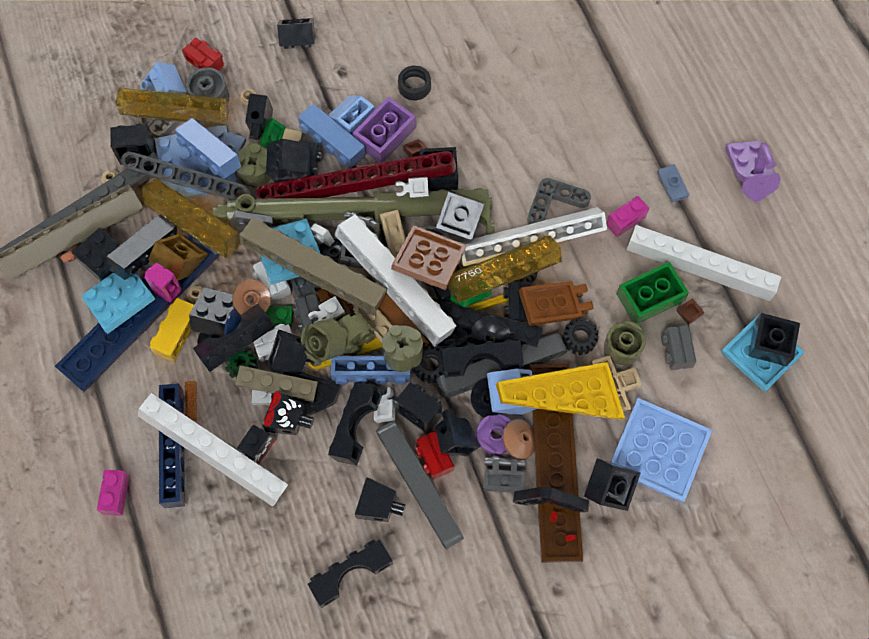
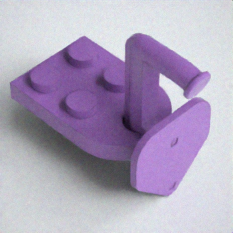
[725,141,781,202]

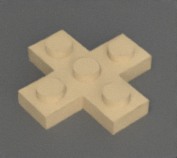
[591,356,642,413]

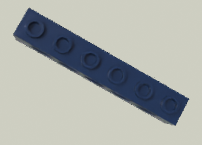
[159,383,185,508]

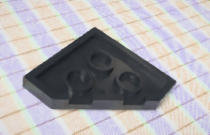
[264,372,341,420]

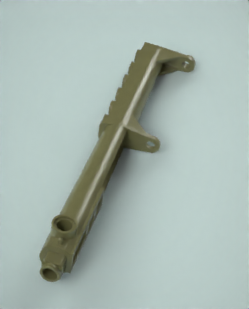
[213,188,495,240]

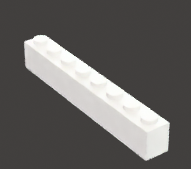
[460,207,607,266]
[335,215,456,346]
[627,225,781,301]
[138,393,288,506]

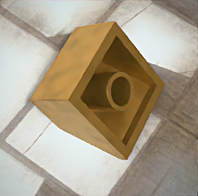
[148,234,208,281]

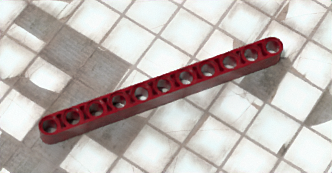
[256,151,456,199]

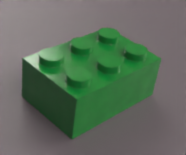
[616,262,689,324]

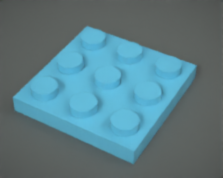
[259,219,320,285]
[81,273,155,334]
[721,313,805,392]

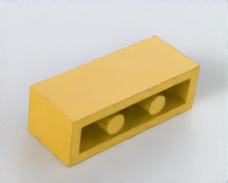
[149,298,194,363]

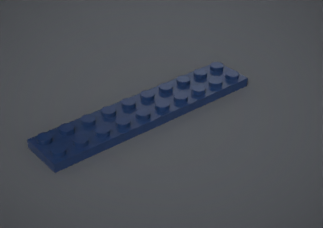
[55,231,220,392]

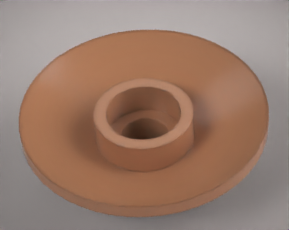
[232,280,271,315]
[503,419,534,459]

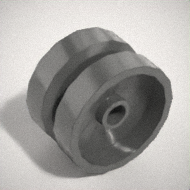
[186,67,230,114]

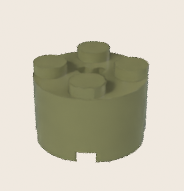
[236,143,271,187]
[338,311,376,356]
[301,318,348,363]
[604,321,646,366]
[382,325,423,372]

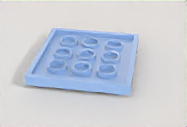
[155,124,237,204]
[611,398,712,503]

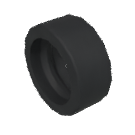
[398,65,431,101]

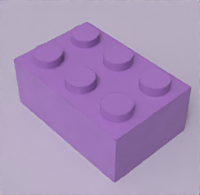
[353,97,416,163]

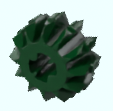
[225,348,258,379]

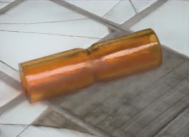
[185,381,197,422]

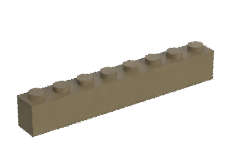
[0,184,143,281]
[240,218,386,316]

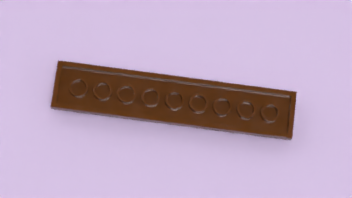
[530,364,583,563]

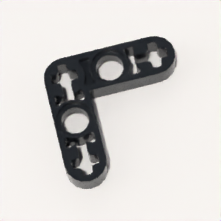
[513,487,590,513]

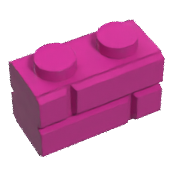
[606,196,649,237]
[145,263,182,303]
[97,470,130,516]

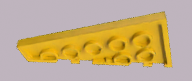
[496,362,625,420]

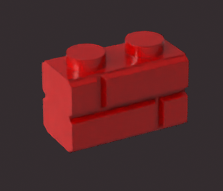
[182,37,224,71]
[414,431,454,480]

